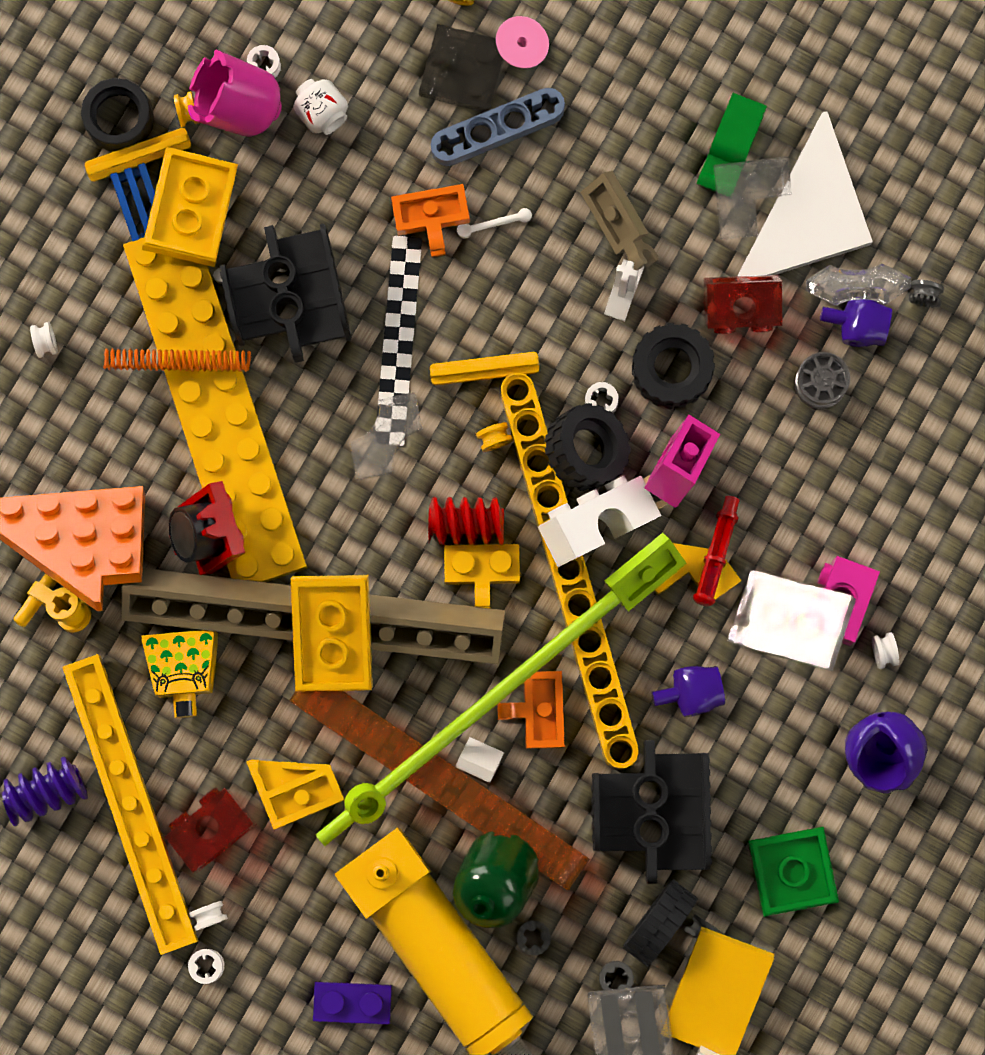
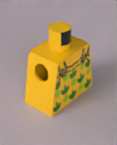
[141,630,218,718]

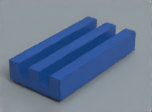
[110,163,155,241]

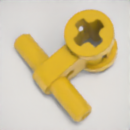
[13,573,91,633]

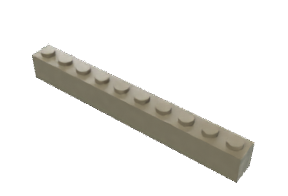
[121,568,505,664]

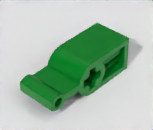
[696,93,767,198]

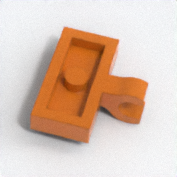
[391,184,470,257]
[497,671,565,749]

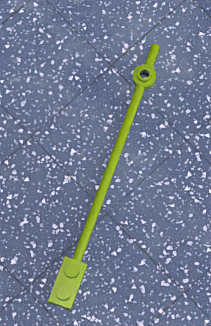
[315,532,687,846]

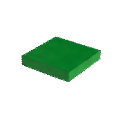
[748,826,839,917]

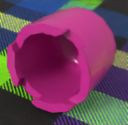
[188,50,282,137]

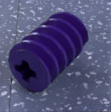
[2,756,88,827]

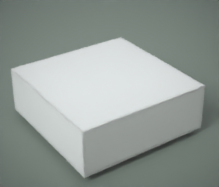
[455,737,504,782]

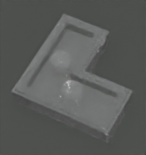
[714,157,792,240]

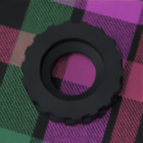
[632,323,715,409]
[545,403,631,491]
[622,879,698,967]

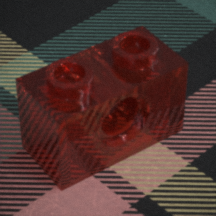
[704,275,783,334]
[165,788,257,873]

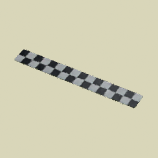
[375,236,422,446]

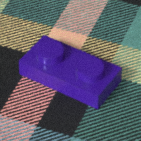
[313,982,392,1024]

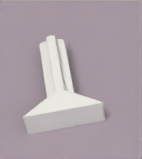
[604,259,644,322]

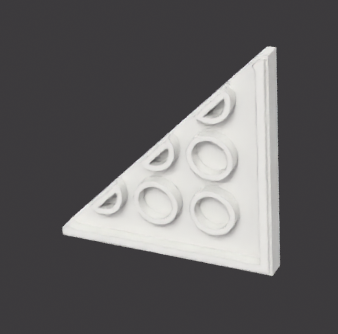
[735,111,873,287]

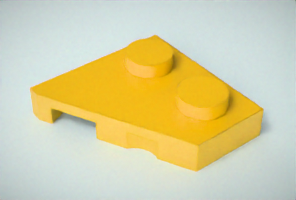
[247,759,345,830]

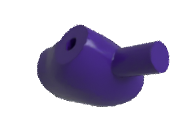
[820,296,892,347]
[652,666,725,717]

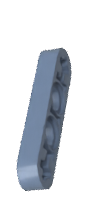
[430,88,565,166]

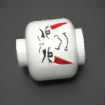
[293,79,348,135]

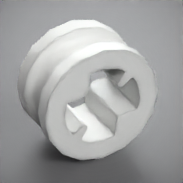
[247,45,281,78]
[30,322,58,358]
[585,382,618,413]
[872,632,899,669]
[189,901,228,931]
[188,949,225,984]

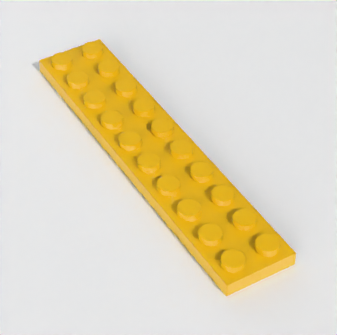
[123,237,308,582]

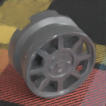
[795,352,850,409]

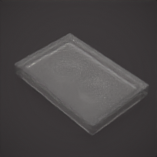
[727,570,856,671]

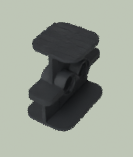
[220,224,352,363]
[591,740,712,884]

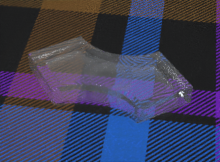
[806,263,911,305]
[350,392,423,481]

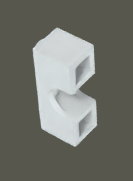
[538,475,661,567]

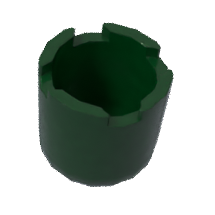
[452,832,539,928]

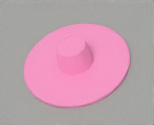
[496,16,549,69]

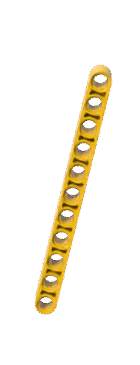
[501,373,639,770]

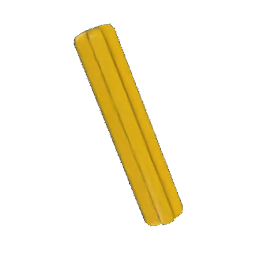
[85,128,191,182]
[430,352,540,386]

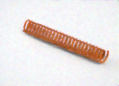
[103,348,251,372]

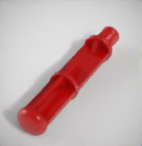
[693,496,740,606]

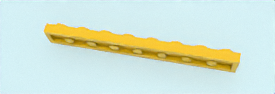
[62,654,199,955]

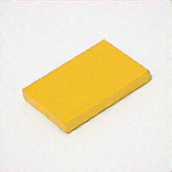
[142,147,238,267]
[290,575,373,691]
[661,926,774,1055]

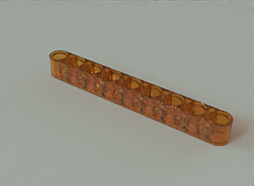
[289,691,590,891]

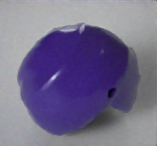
[845,712,928,794]

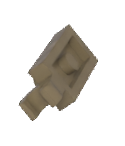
[580,171,659,271]

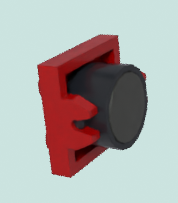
[169,481,245,575]

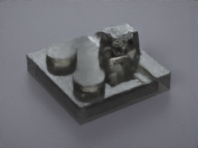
[419,24,504,112]

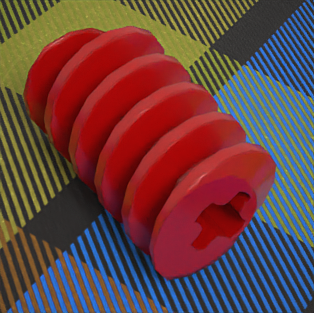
[428,497,504,545]

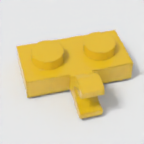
[444,544,520,608]

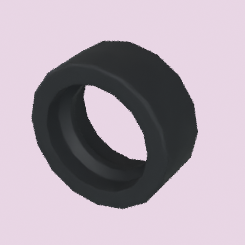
[81,78,154,152]

